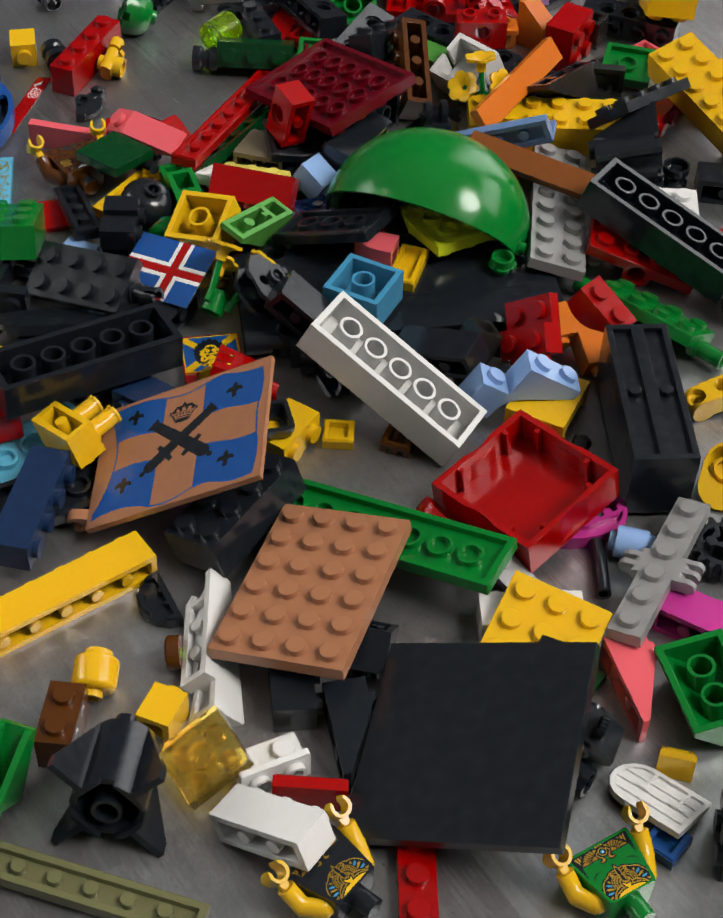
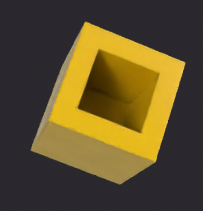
[9,28,38,68]
[135,681,190,747]

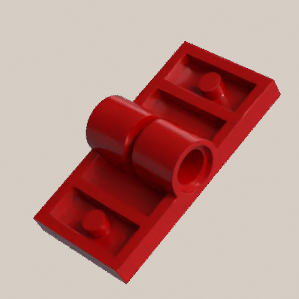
[386,0,469,24]
[585,217,693,295]

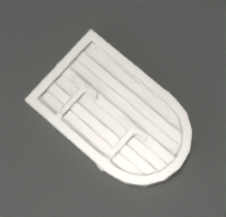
[609,763,712,839]

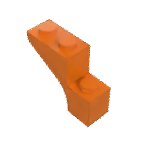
[558,301,604,377]

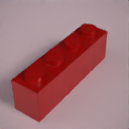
[49,15,122,97]

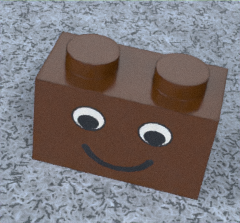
[34,680,91,768]

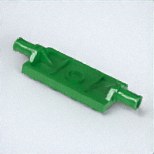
[572,275,723,370]

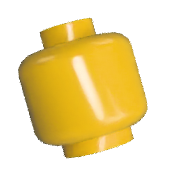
[71,646,120,703]

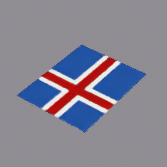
[129,232,216,308]

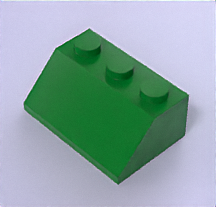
[654,628,723,746]

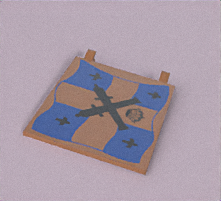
[66,355,275,534]

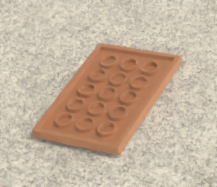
[207,504,412,681]

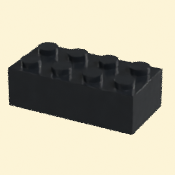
[164,452,307,578]

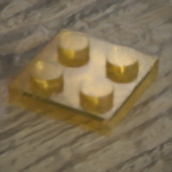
[162,705,255,810]

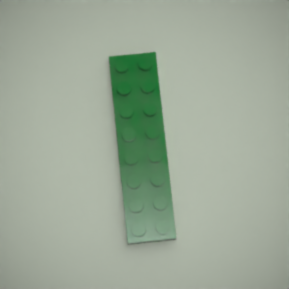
[270,478,518,595]

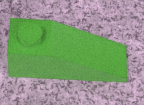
[220,196,294,247]

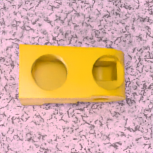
[684,374,723,422]

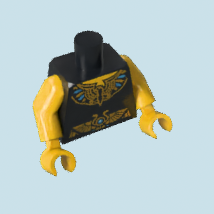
[261,795,383,918]

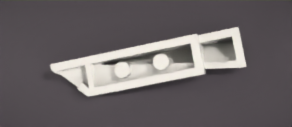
[180,568,245,726]

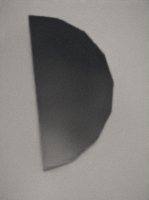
[136,570,184,629]

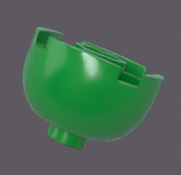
[117,0,157,37]

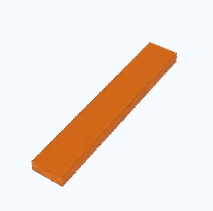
[470,36,563,127]

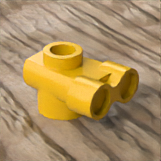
[97,36,127,80]

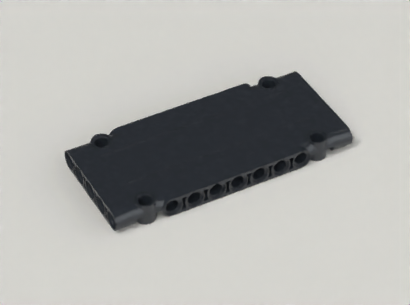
[231,233,564,359]

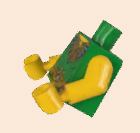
[542,801,657,918]

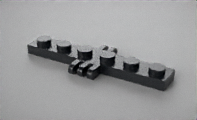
[217,0,282,40]

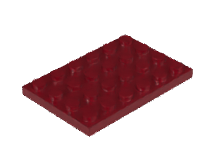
[245,38,417,137]

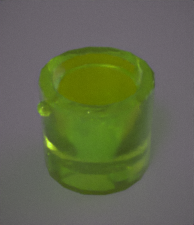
[199,11,242,49]

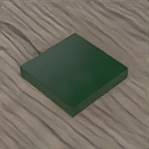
[76,131,154,178]

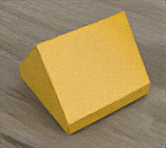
[655,745,698,783]

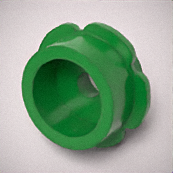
[488,249,517,275]

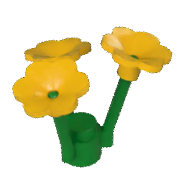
[200,238,276,318]

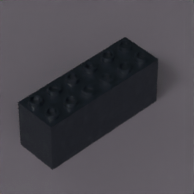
[596,324,701,513]

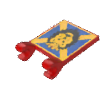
[183,332,242,385]

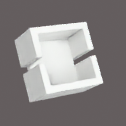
[430,32,505,103]

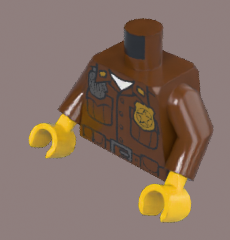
[26,118,106,195]

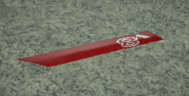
[11,77,51,134]

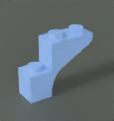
[459,349,581,418]

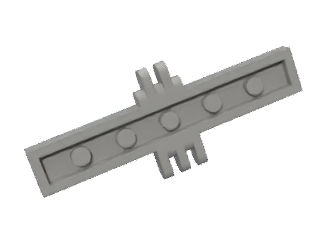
[607,497,710,648]

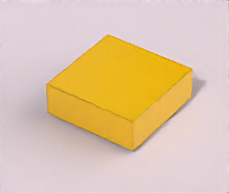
[322,419,355,450]

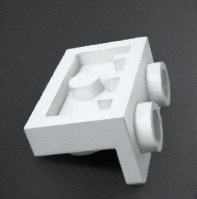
[225,731,311,792]

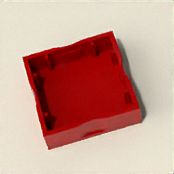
[431,409,619,573]

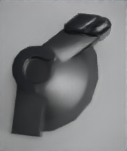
[75,86,106,123]

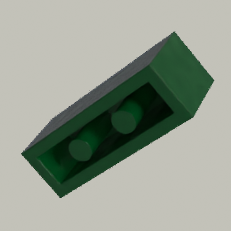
[217,37,295,70]

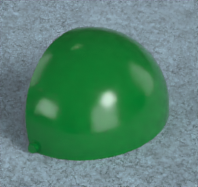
[325,127,530,256]

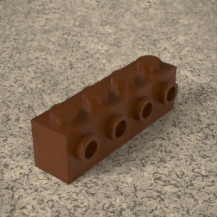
[390,17,432,121]

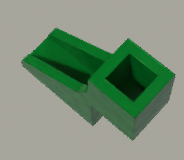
[0,718,37,819]

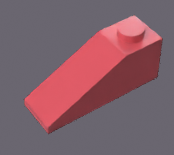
[106,108,187,156]
[599,636,657,743]

